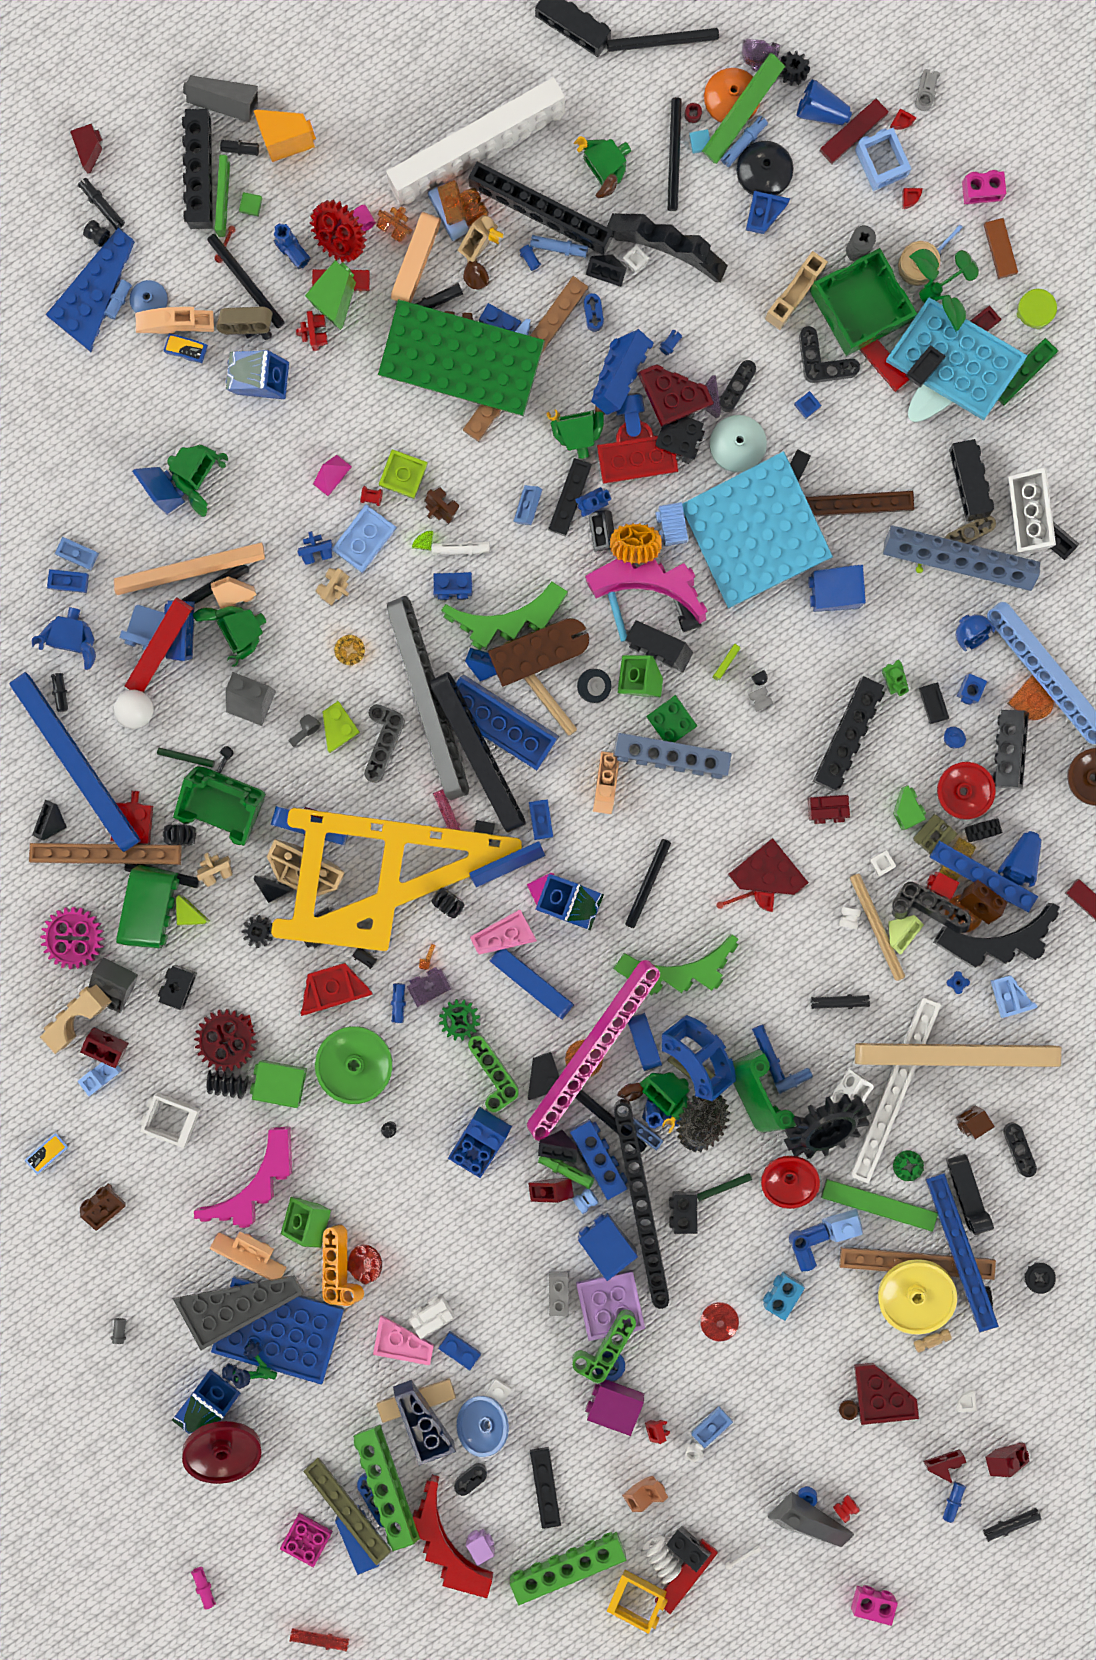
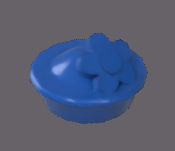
[944,727,966,749]

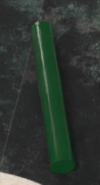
[157,747,215,768]
[697,1173,752,1201]

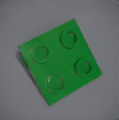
[646,695,697,743]

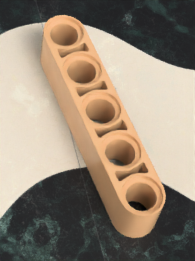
[391,212,441,303]

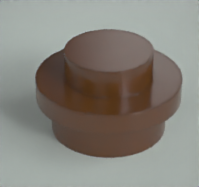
[839,1400,859,1420]

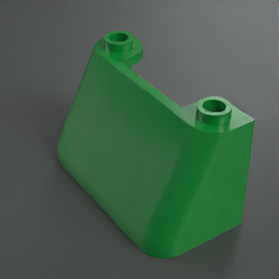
[173,766,266,846]
[733,1049,796,1133]

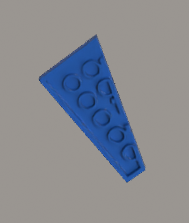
[46,228,135,352]

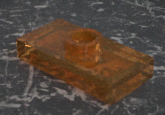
[437,180,467,225]

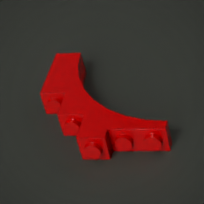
[412,1474,493,1599]

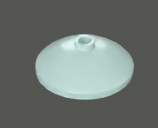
[710,415,767,472]

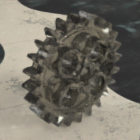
[676,1095,730,1153]

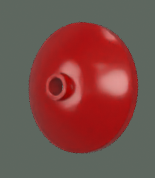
[937,762,996,820]
[761,1156,820,1209]

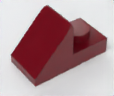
[923,1449,967,1483]

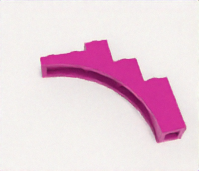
[585,558,708,624]
[194,1127,292,1228]

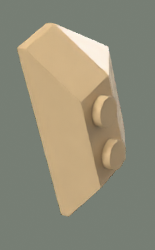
[267,839,345,897]

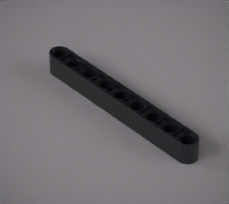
[430,672,526,833]

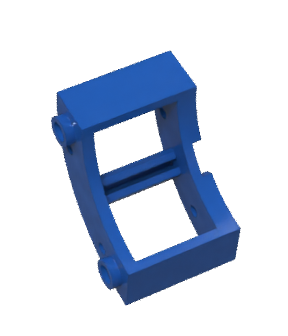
[662,1015,736,1101]

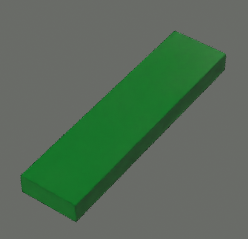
[998,338,1059,406]

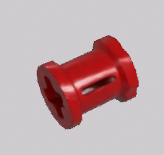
[360,486,383,506]

